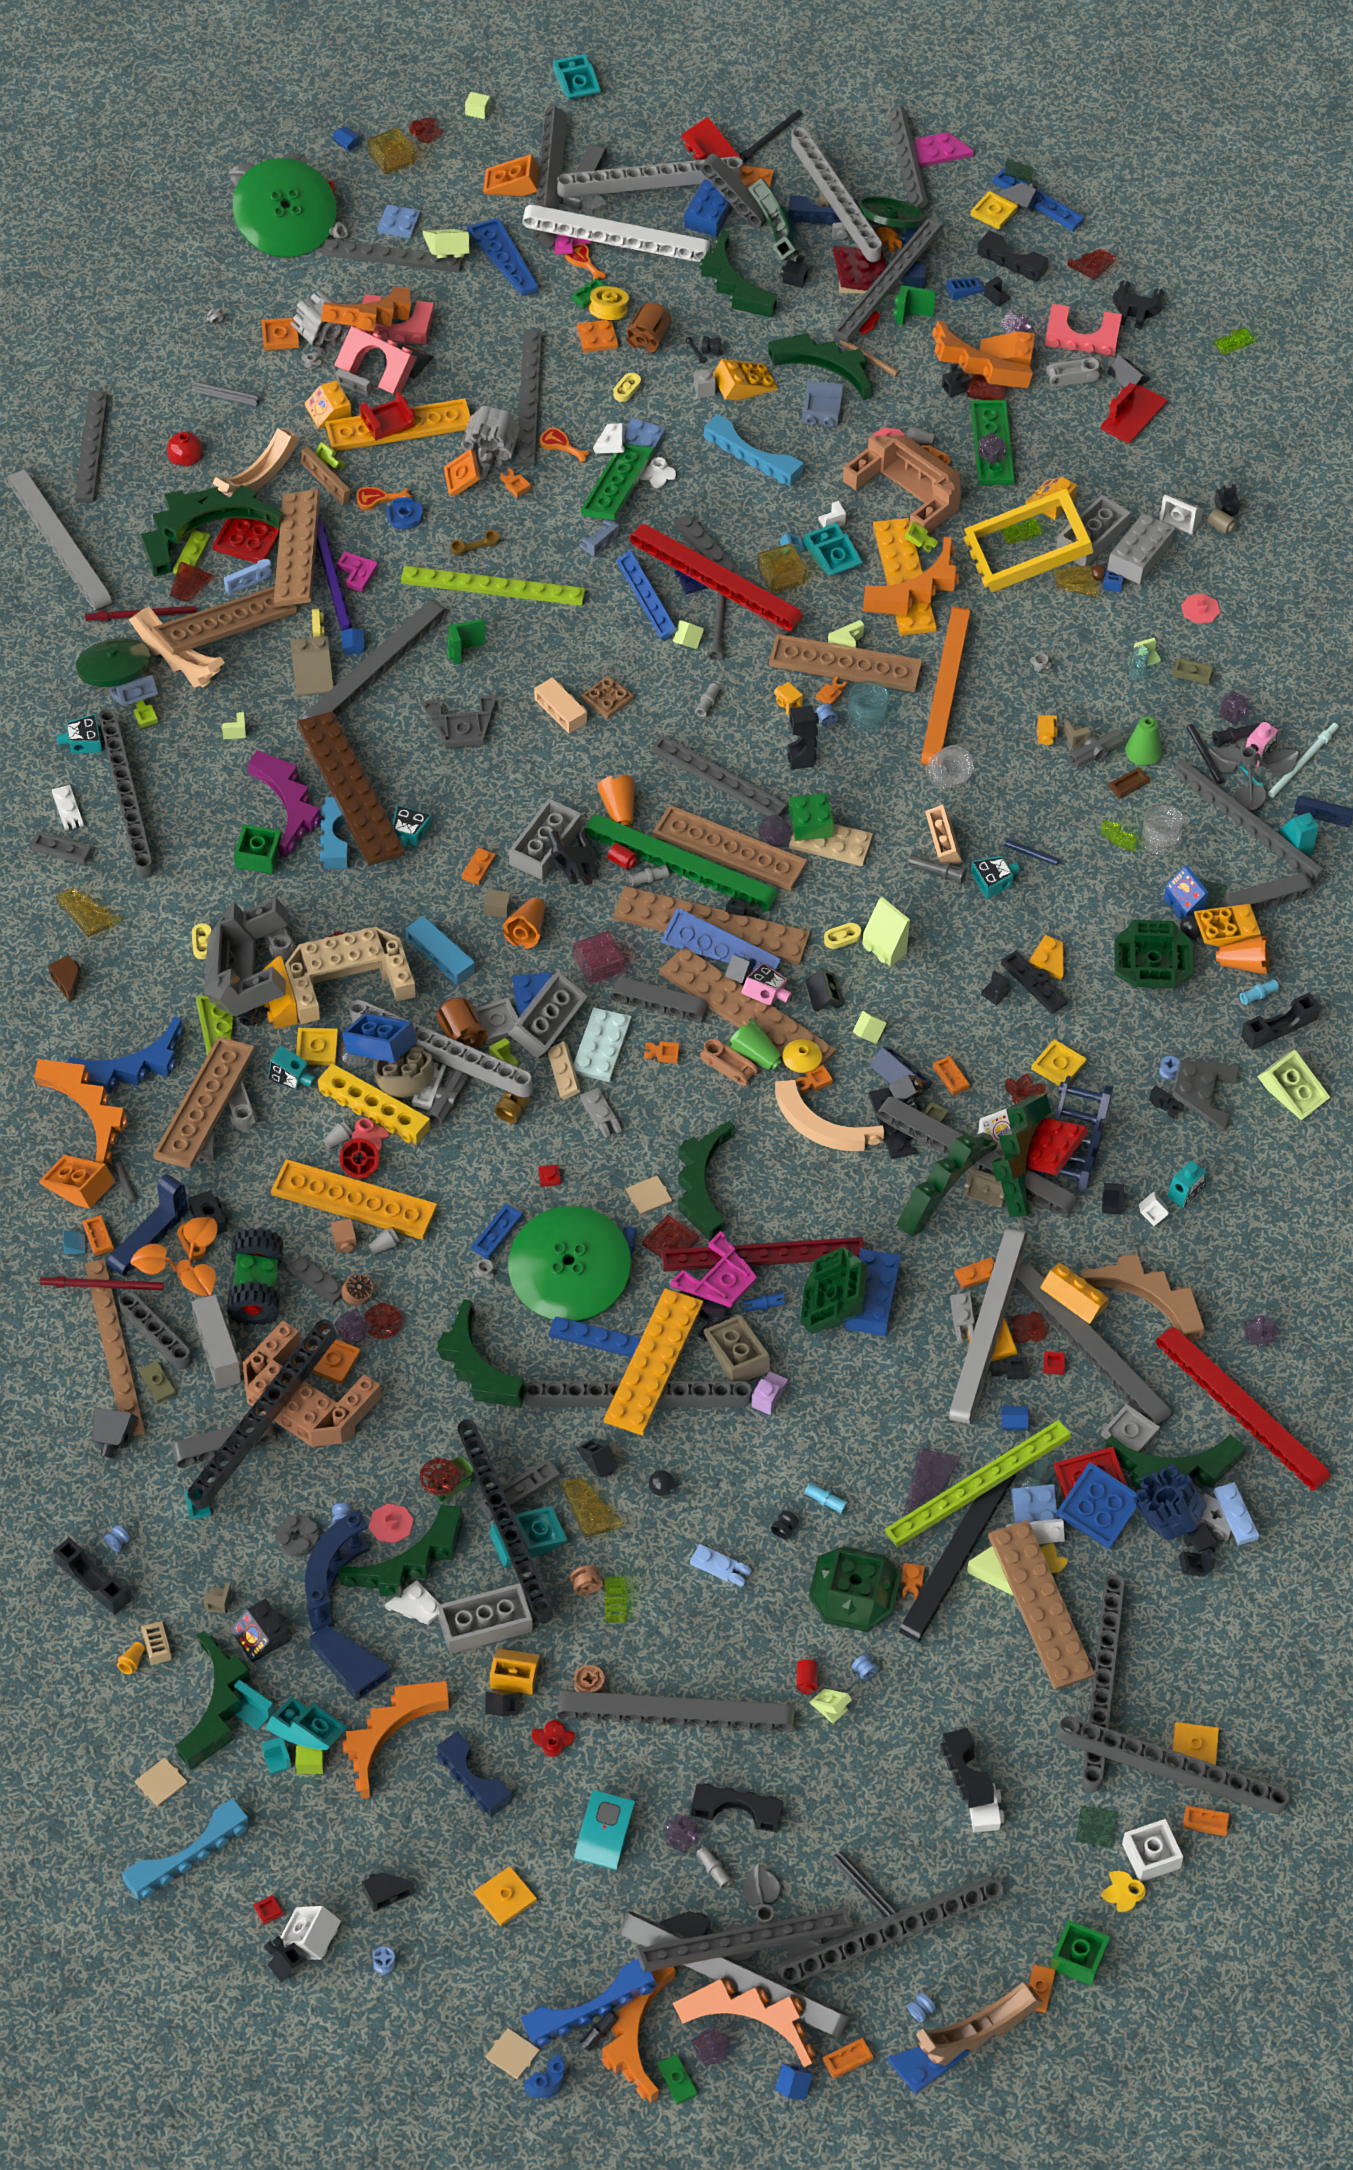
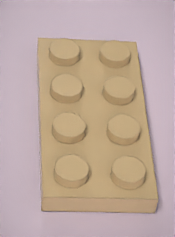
[789,824,873,866]

